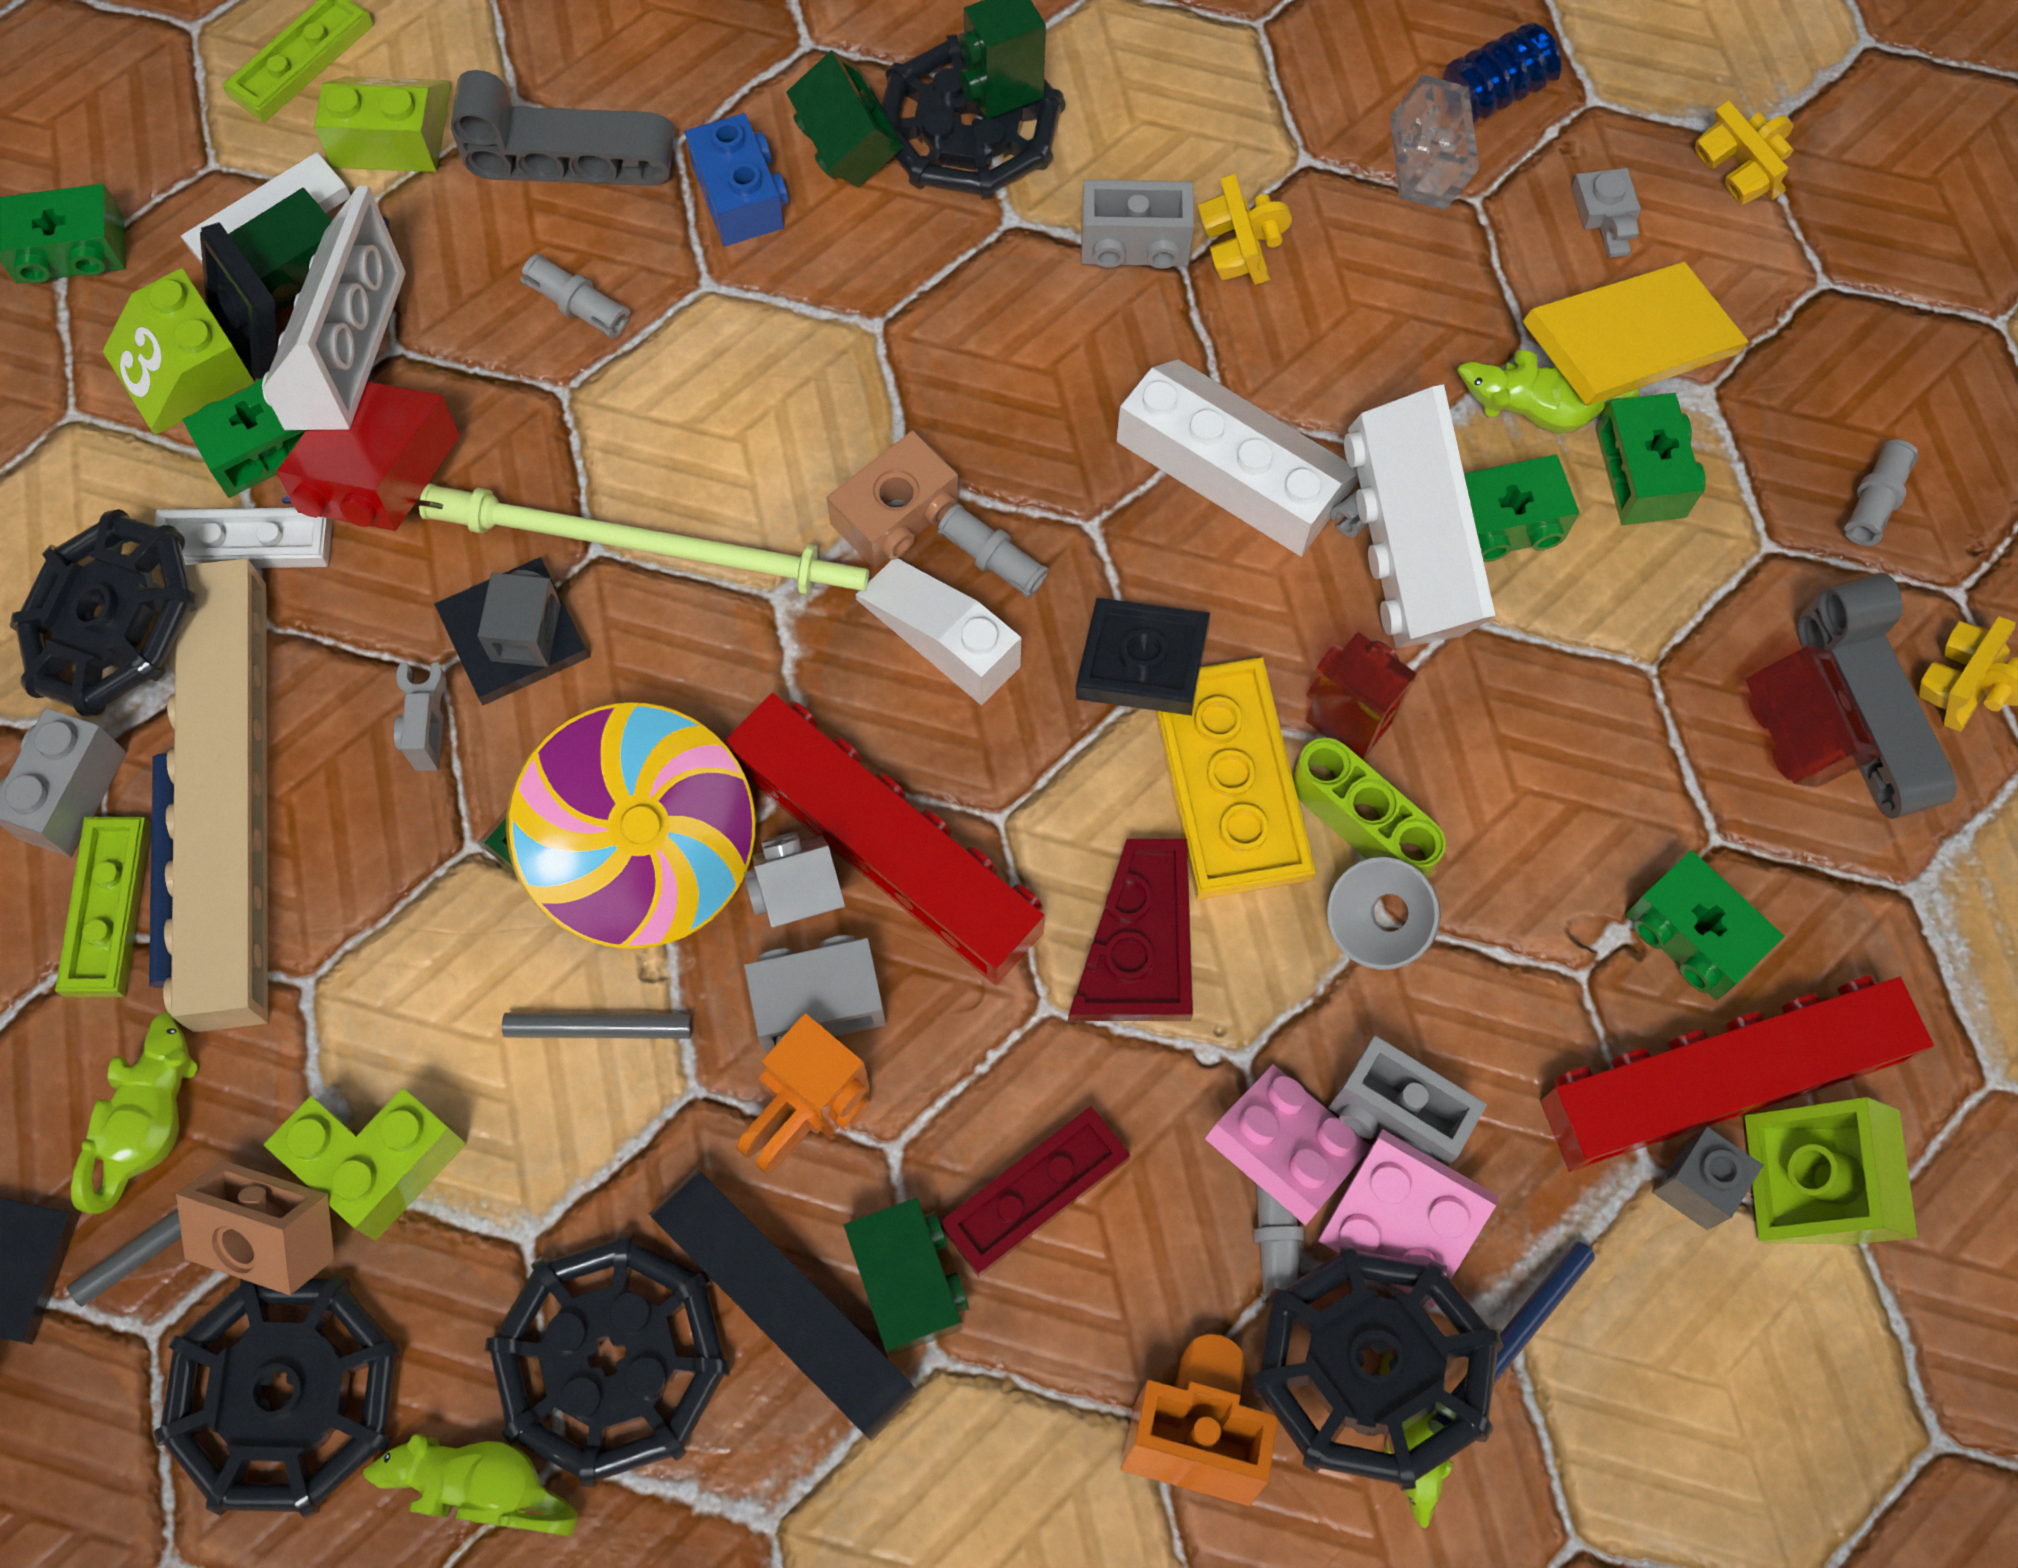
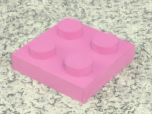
[1205,1064,1371,1226]
[1318,1129,1498,1308]

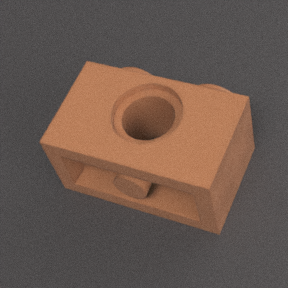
[826,430,959,569]
[176,1160,334,1296]

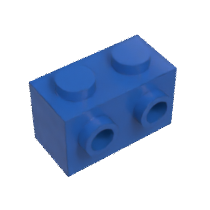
[684,113,789,247]

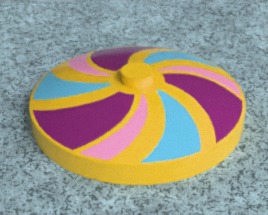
[506,702,756,949]

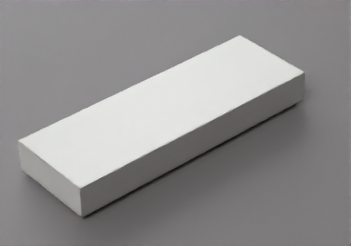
[181,152,351,265]
[155,508,333,570]

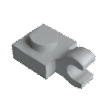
[1571,168,1641,258]
[394,663,447,771]

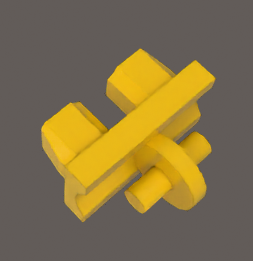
[1695,100,1794,206]
[1198,173,1292,285]
[1919,616,2018,732]

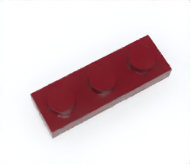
[940,1106,1131,1278]

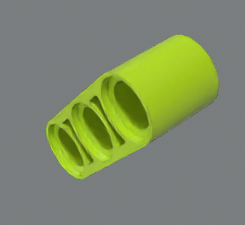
[1293,737,1446,879]

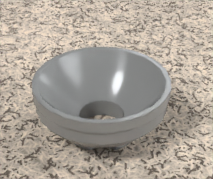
[1327,857,1441,970]

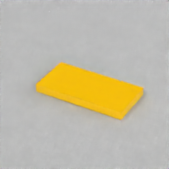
[1523,262,1749,406]
[1154,657,1316,900]

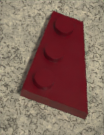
[1068,839,1193,1021]

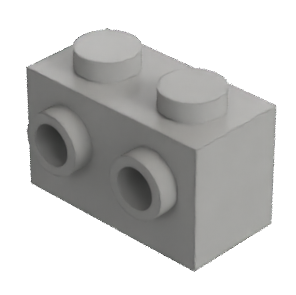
[1081,180,1194,268]
[0,708,127,858]
[744,832,845,928]
[744,935,886,1052]
[1328,1035,1487,1166]

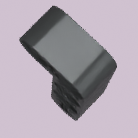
[450,70,675,186]
[1797,572,1956,819]

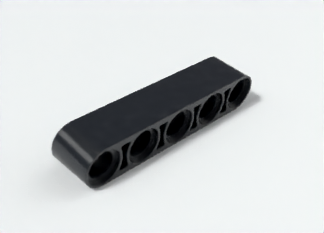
[648,1167,918,1442]

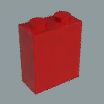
[276,382,460,531]

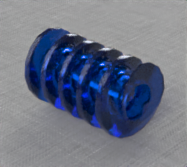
[1443,23,1562,127]

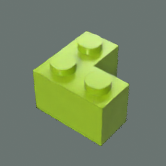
[263,1088,466,1241]

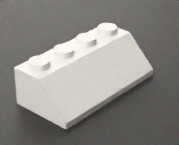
[262,186,406,430]
[1116,359,1359,557]
[1344,384,1495,649]

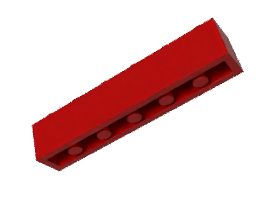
[723,692,1045,986]
[1540,975,1935,1172]

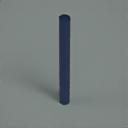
[149,754,174,988]
[1428,1242,1595,1433]

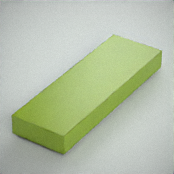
[222,0,374,123]
[55,817,151,997]

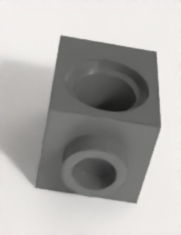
[478,570,561,667]
[1652,1127,1763,1230]

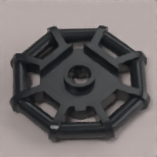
[881,34,1066,200]
[10,509,199,717]
[484,1232,732,1487]
[1250,1244,1504,1491]
[154,1274,403,1518]

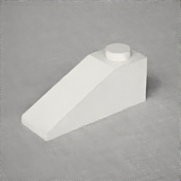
[855,558,1022,706]

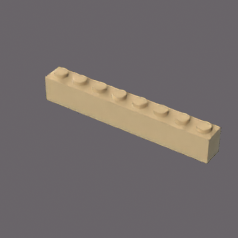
[163,558,268,1033]

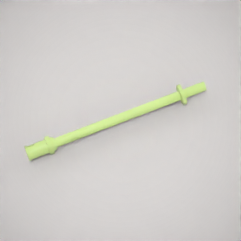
[419,483,869,595]

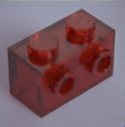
[1305,631,1417,760]
[1745,645,1881,788]

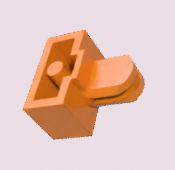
[737,1013,870,1174]
[1120,1334,1278,1507]

